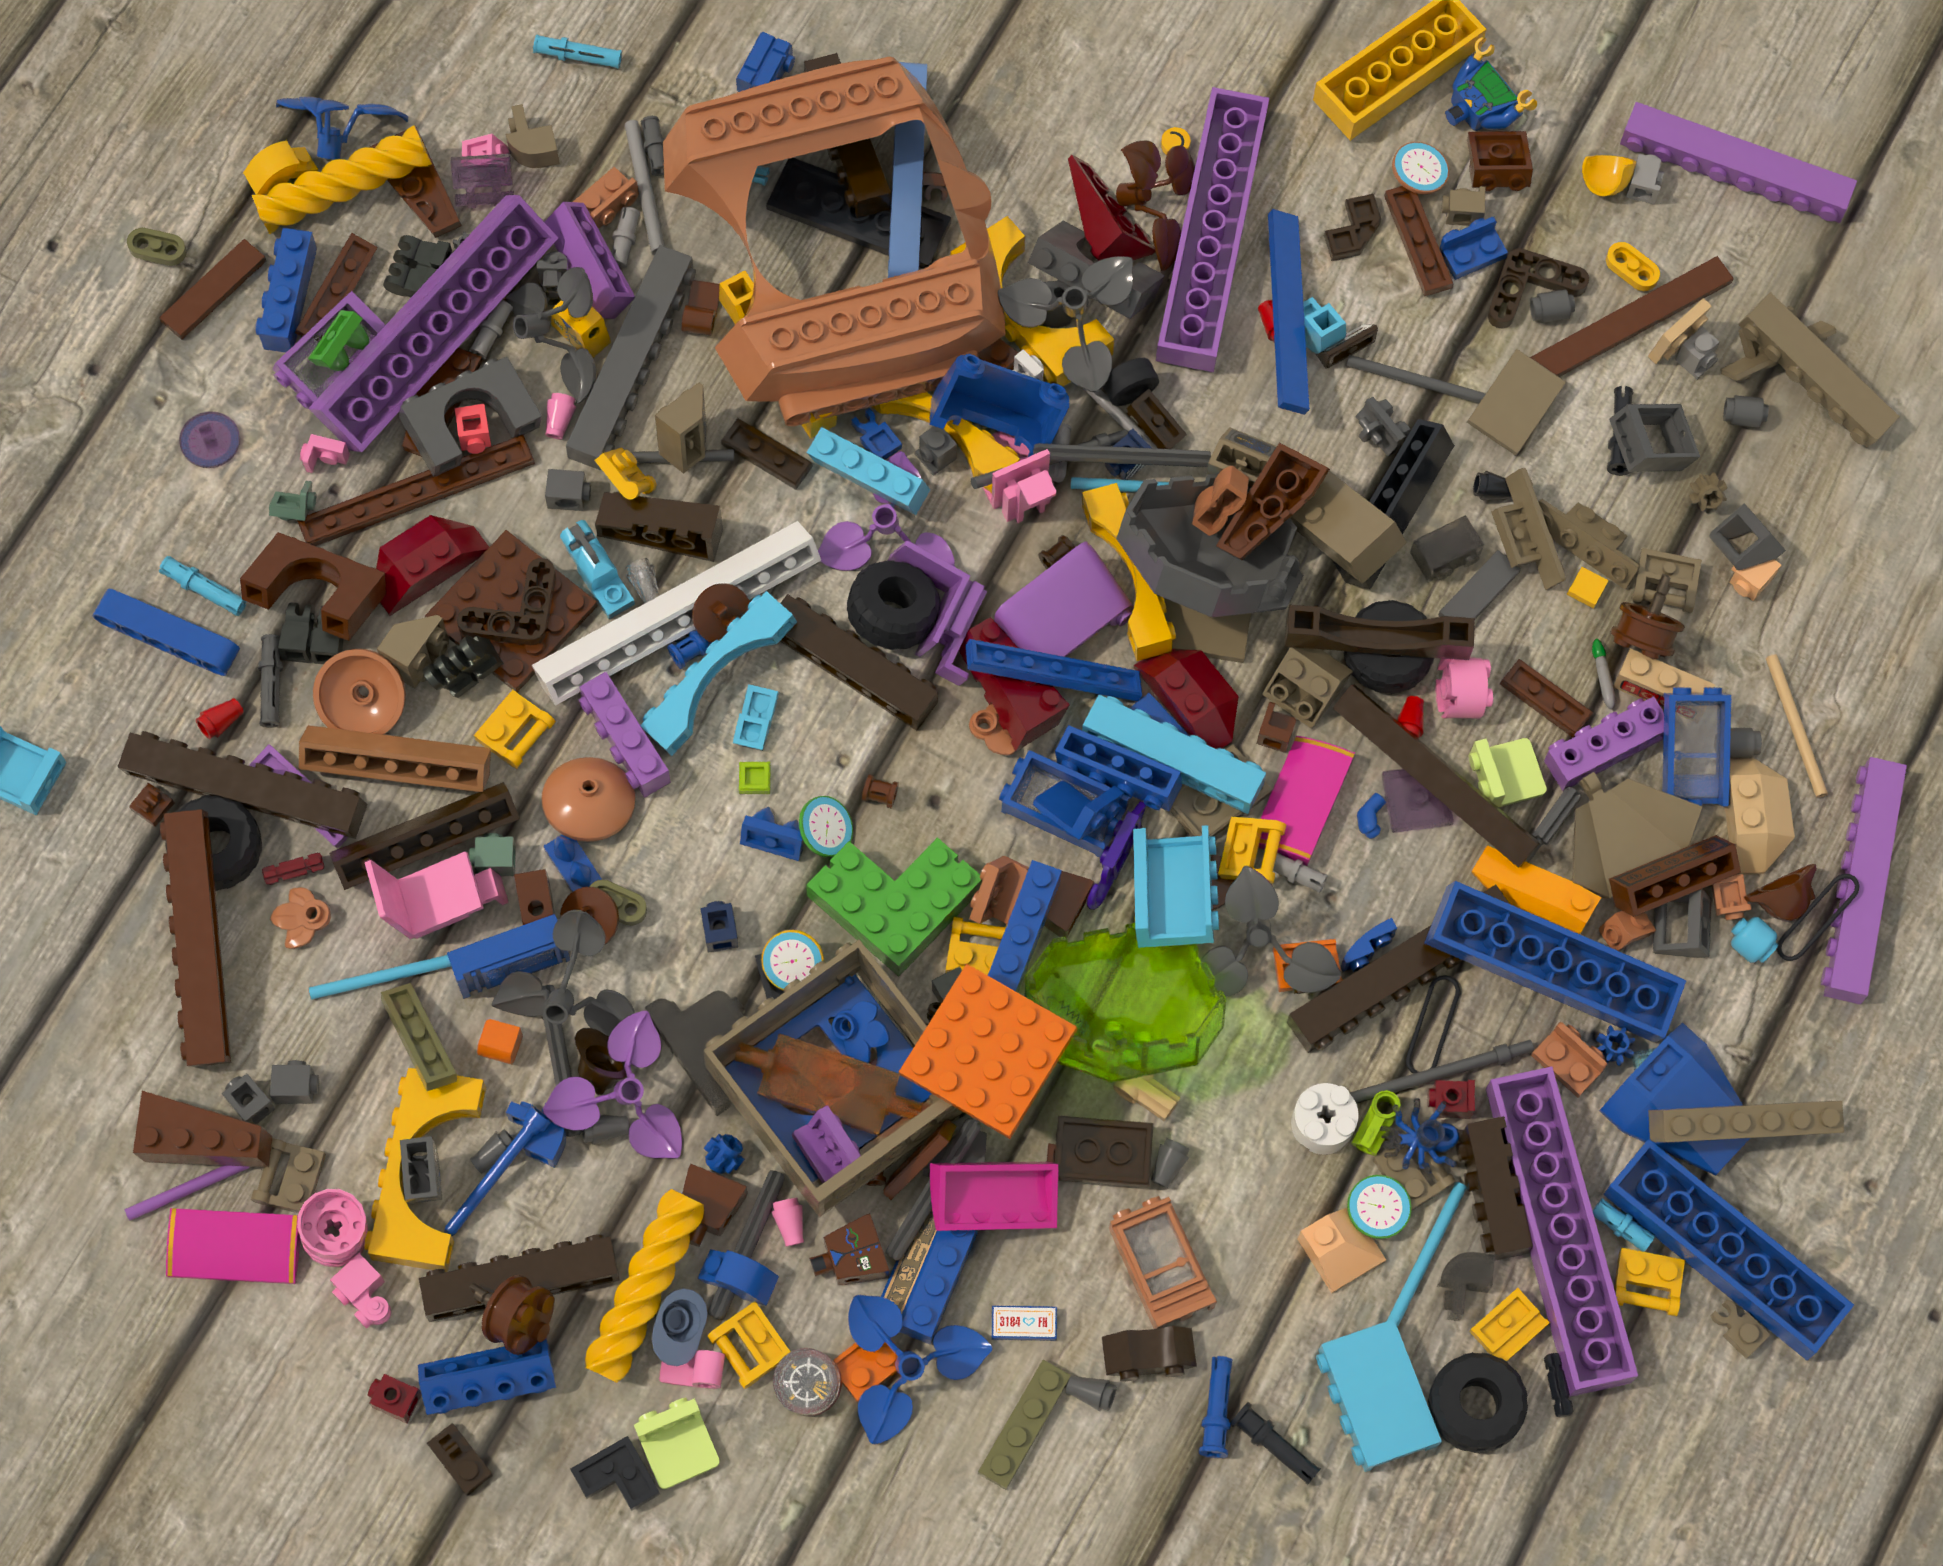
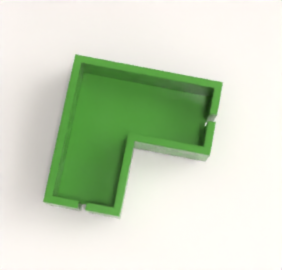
[806,837,982,977]

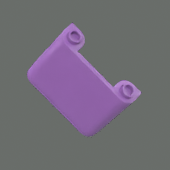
[994,541,1134,657]

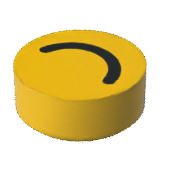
[1161,127,1191,155]

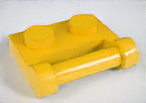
[594,447,657,499]
[474,689,556,769]
[1218,817,1286,884]
[945,917,1007,975]
[1614,1248,1685,1317]
[707,1301,792,1389]

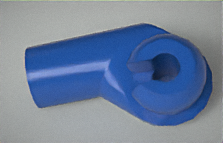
[1357,793,1386,839]

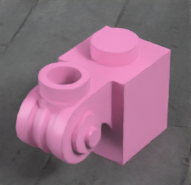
[330,1253,391,1329]

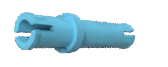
[533,35,622,69]
[159,556,247,616]

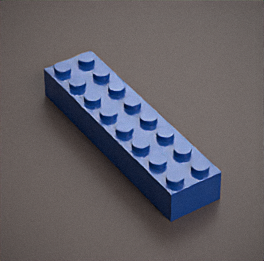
[1424,881,1686,1042]
[1603,1139,1854,1361]

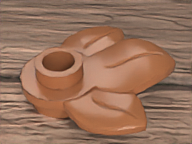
[969,704,1015,755]
[270,887,331,949]

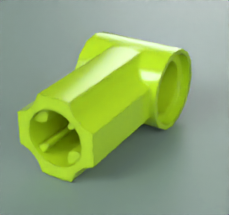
[1351,1090,1401,1156]

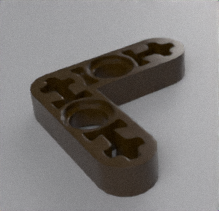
[1488,248,1589,329]
[457,558,556,645]

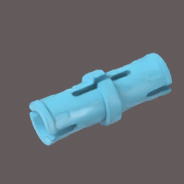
[1592,1198,1655,1252]

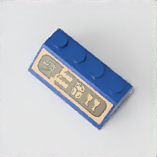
[881,1210,979,1345]

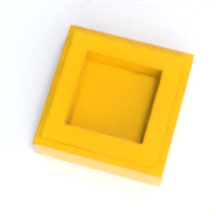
[1567,567,1609,609]

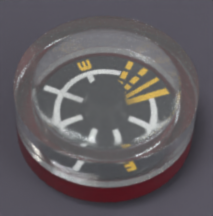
[773,1348,842,1416]

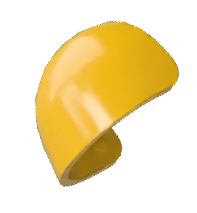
[1582,155,1636,196]

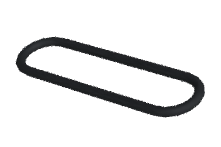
[1777,874,1860,961]
[1406,975,1460,1074]

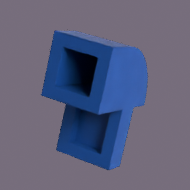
[506,1101,566,1168]
[698,1249,779,1306]

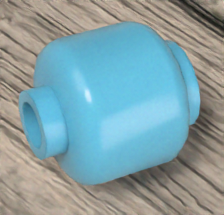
[1731,917,1778,963]

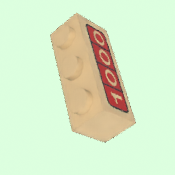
[1613,648,1716,724]

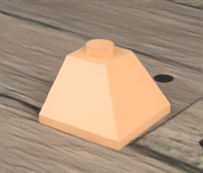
[1297,1208,1386,1293]

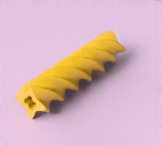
[252,125,432,234]
[585,1189,704,1383]

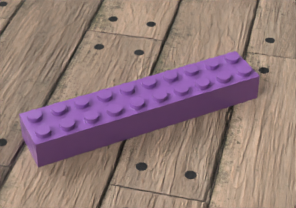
[1156,87,1269,372]
[308,195,558,452]
[1485,1067,1638,1397]

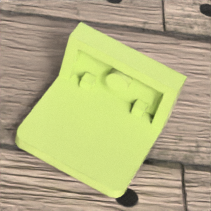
[1468,738,1547,807]
[634,1397,720,1489]

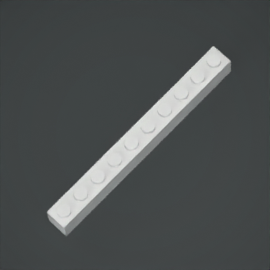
[532,521,821,706]

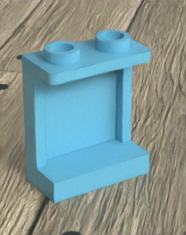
[0,726,67,815]

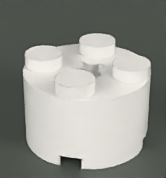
[1291,1083,1359,1155]

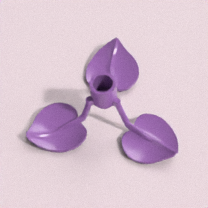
[818,451,955,571]
[543,1011,682,1158]

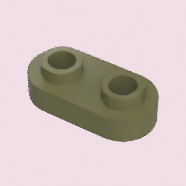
[127,228,187,266]
[589,880,647,926]

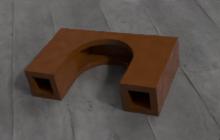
[240,532,386,641]

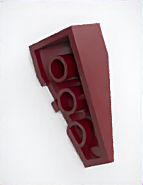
[1068,155,1156,261]

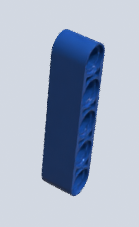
[92,589,240,676]

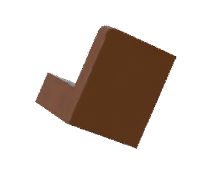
[1256,702,1296,753]

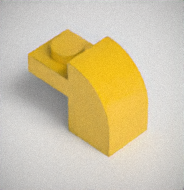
[243,141,318,195]

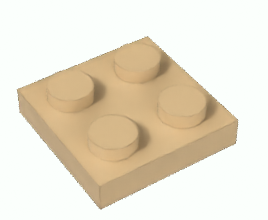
[1648,298,1712,364]

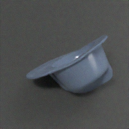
[651,1288,708,1366]

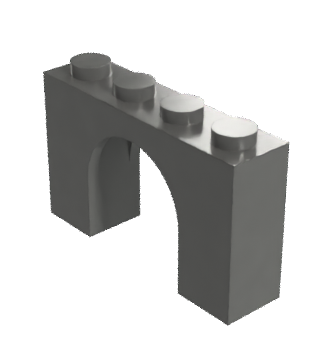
[1028,220,1165,319]
[399,356,542,477]

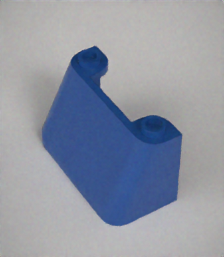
[929,354,1069,457]

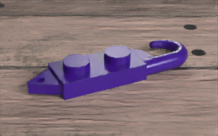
[1087,801,1147,910]

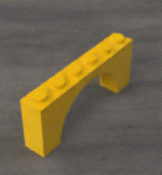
[950,216,1114,387]
[364,1068,486,1272]

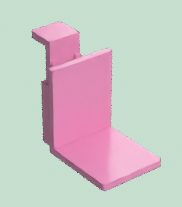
[982,431,1056,523]
[365,851,508,939]

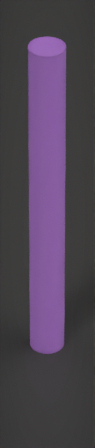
[124,1166,250,1221]

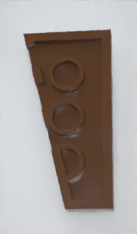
[369,125,462,238]

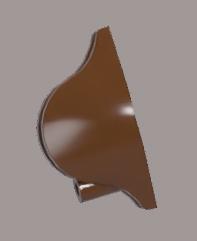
[1744,864,1817,920]

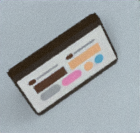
[1315,324,1378,368]

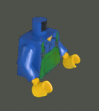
[1445,37,1537,131]

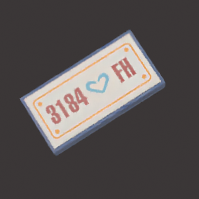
[992,1306,1057,1341]

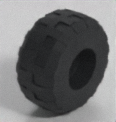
[847,560,940,650]
[1343,600,1434,694]
[165,795,262,891]
[1428,1352,1528,1453]

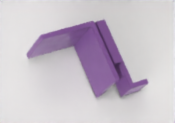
[888,541,987,686]

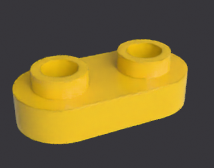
[1606,242,1660,291]

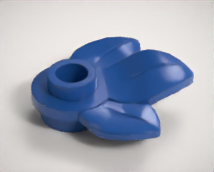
[832,1001,890,1065]

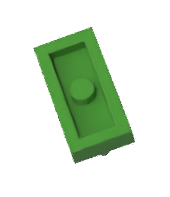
[308,310,370,371]

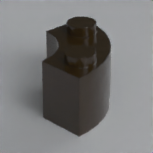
[1102,1326,1197,1382]

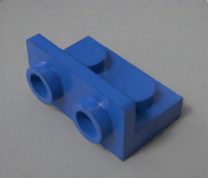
[1439,217,1508,280]

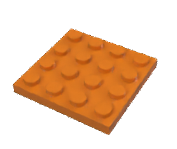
[899,964,1078,1139]

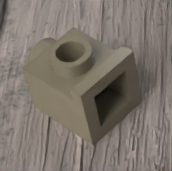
[1441,186,1486,226]

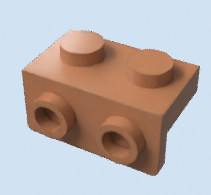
[969,856,1029,924]

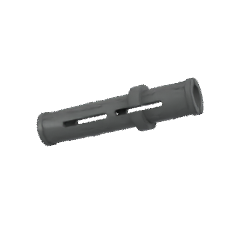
[258,634,283,728]

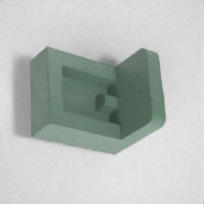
[269,481,317,521]

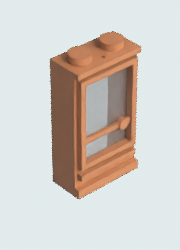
[1109,1196,1217,1329]

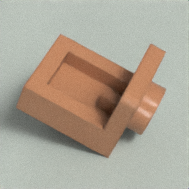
[1711,874,1752,921]
[1599,911,1656,952]

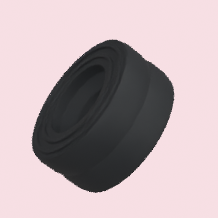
[1103,357,1159,406]

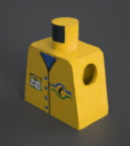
[551,300,611,358]

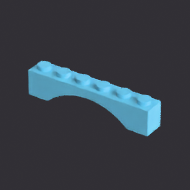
[640,591,797,756]

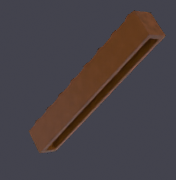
[160,809,231,1067]

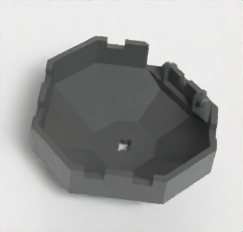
[1116,473,1304,617]

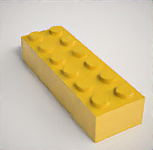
[1313,0,1487,140]

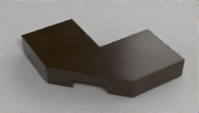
[1324,194,1381,261]

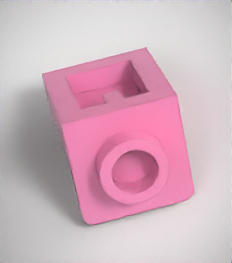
[461,134,509,172]
[300,434,350,473]

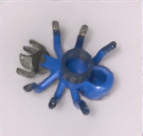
[1380,1098,1459,1174]

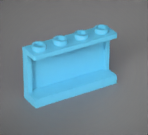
[1133,825,1219,948]
[1316,1319,1442,1472]

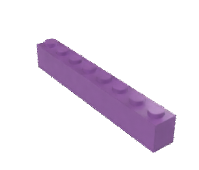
[1620,102,1857,223]
[1821,757,1907,1005]

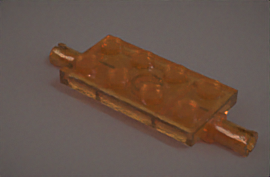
[735,1033,923,1136]

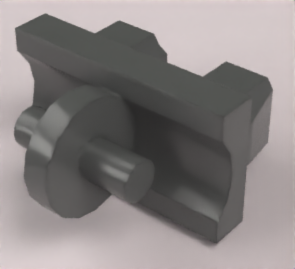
[537,251,569,305]
[1356,397,1411,456]

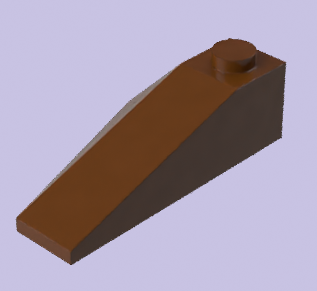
[1216,442,1330,561]

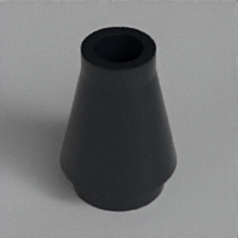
[1473,471,1512,500]

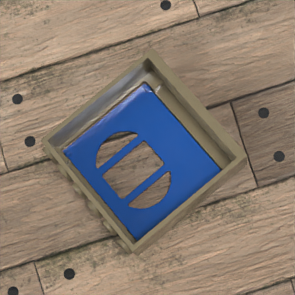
[703,940,964,1218]

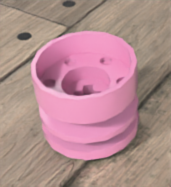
[297,1189,368,1267]

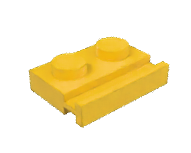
[1469,1288,1550,1361]

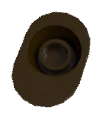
[574,1028,627,1095]

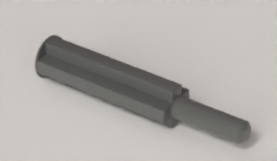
[1526,787,1582,863]

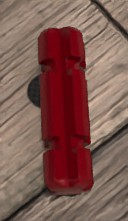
[262,852,324,885]

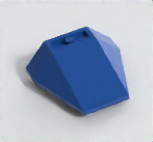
[1599,1022,1750,1176]

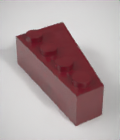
[958,617,1070,752]

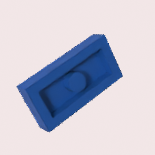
[740,807,804,861]
[543,835,602,892]

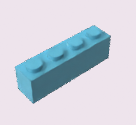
[807,427,931,515]

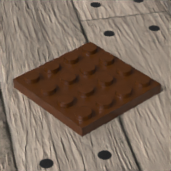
[425,530,598,693]

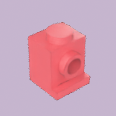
[455,404,491,454]

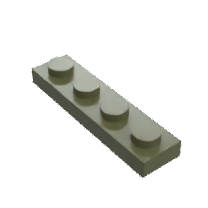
[381,983,457,1091]
[978,1359,1071,1490]

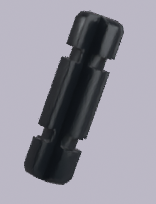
[1544,1353,1574,1417]

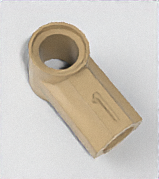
[1113,1061,1180,1121]

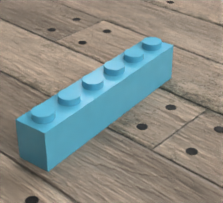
[1082,694,1266,814]

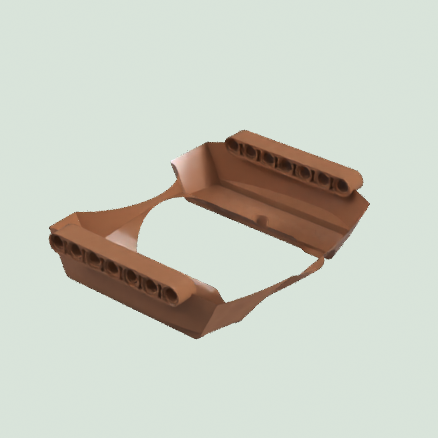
[663,57,1005,426]

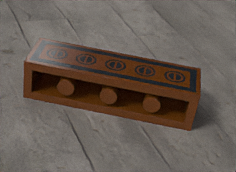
[1609,835,1741,917]

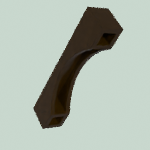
[1284,604,1475,660]

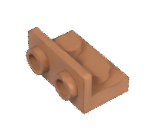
[573,167,639,229]
[1531,1022,1608,1098]

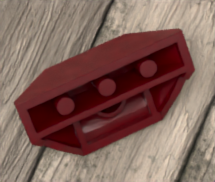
[376,515,489,616]
[1134,649,1239,749]

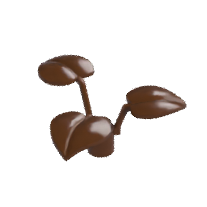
[1116,140,1195,271]

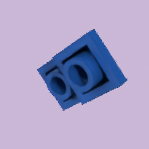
[1340,918,1397,972]

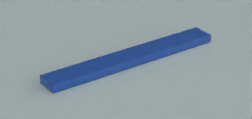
[1268,209,1310,415]

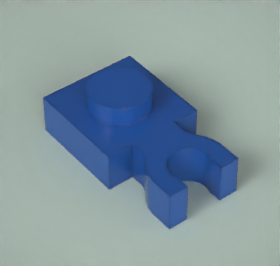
[851,408,902,460]

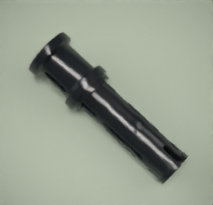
[1607,386,1633,476]
[1230,1402,1321,1485]

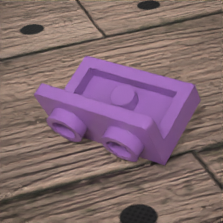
[792,1105,861,1183]

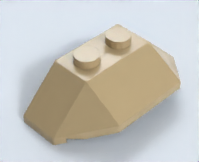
[1725,757,1795,875]

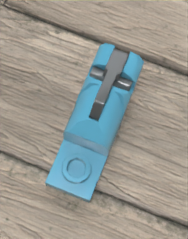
[560,520,635,619]

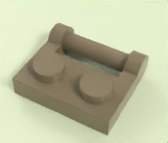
[1632,548,1702,613]
[251,1138,326,1213]
[1373,1141,1456,1211]

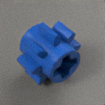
[1596,1026,1635,1066]
[704,1134,745,1174]

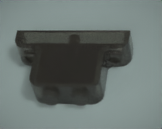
[645,990,746,1116]

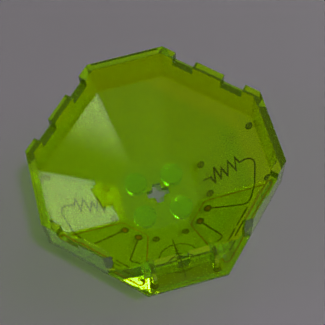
[1024,923,1227,1083]

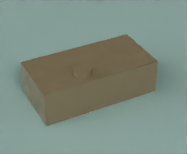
[1290,471,1407,584]

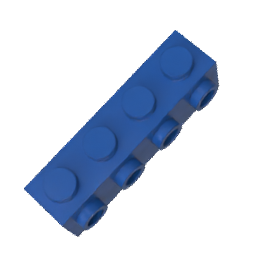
[256,228,317,353]
[1055,725,1182,811]
[418,1338,556,1415]

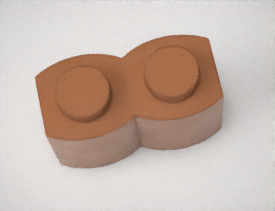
[1192,466,1249,536]

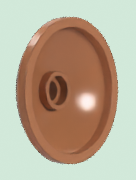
[313,649,406,735]
[542,757,635,842]

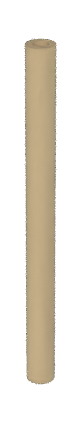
[1766,654,1828,798]

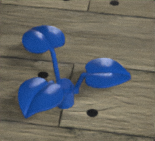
[276,97,409,160]
[848,1295,992,1444]

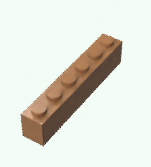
[299,725,491,792]

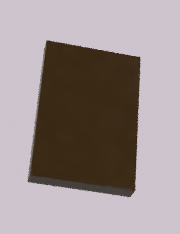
[1054,1116,1153,1188]

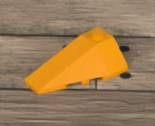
[1472,845,1601,934]

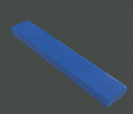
[966,639,1142,701]

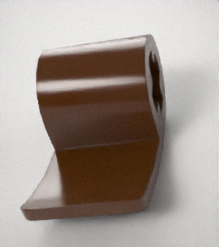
[681,280,719,336]

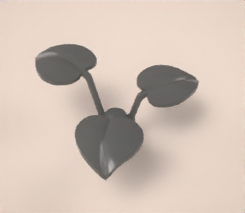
[998,257,1133,392]
[505,267,596,404]
[1194,865,1341,997]
[492,910,635,1036]

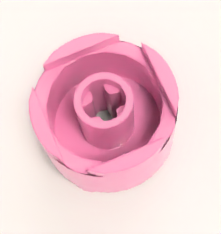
[1435,657,1493,719]

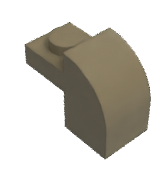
[505,104,560,168]

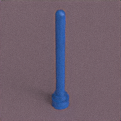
[444,1106,552,1236]

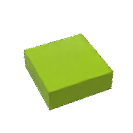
[739,762,771,794]

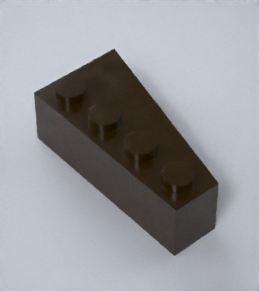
[595,492,723,562]
[1456,1116,1533,1262]

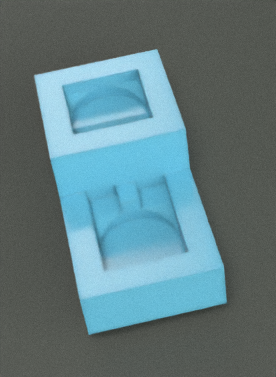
[733,684,779,750]

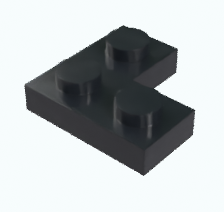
[570,1436,660,1511]

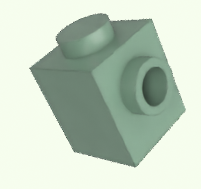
[469,833,516,876]

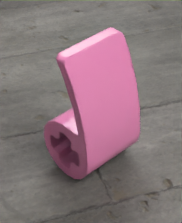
[659,1350,725,1389]

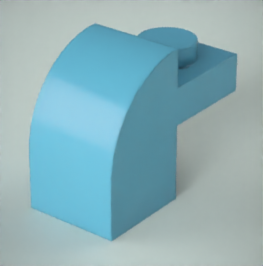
[1303,297,1346,354]

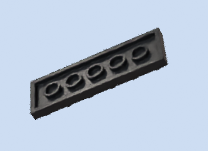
[766,157,951,269]

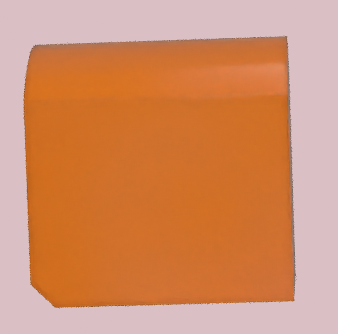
[477,1019,523,1065]

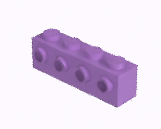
[545,202,635,319]
[578,672,671,798]
[1544,696,1664,791]

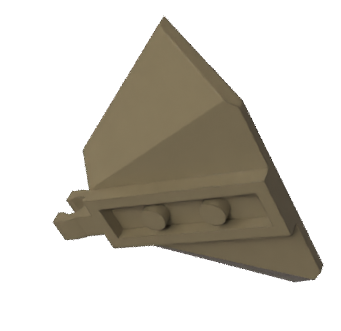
[1572,772,1703,899]

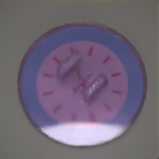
[179,412,240,468]

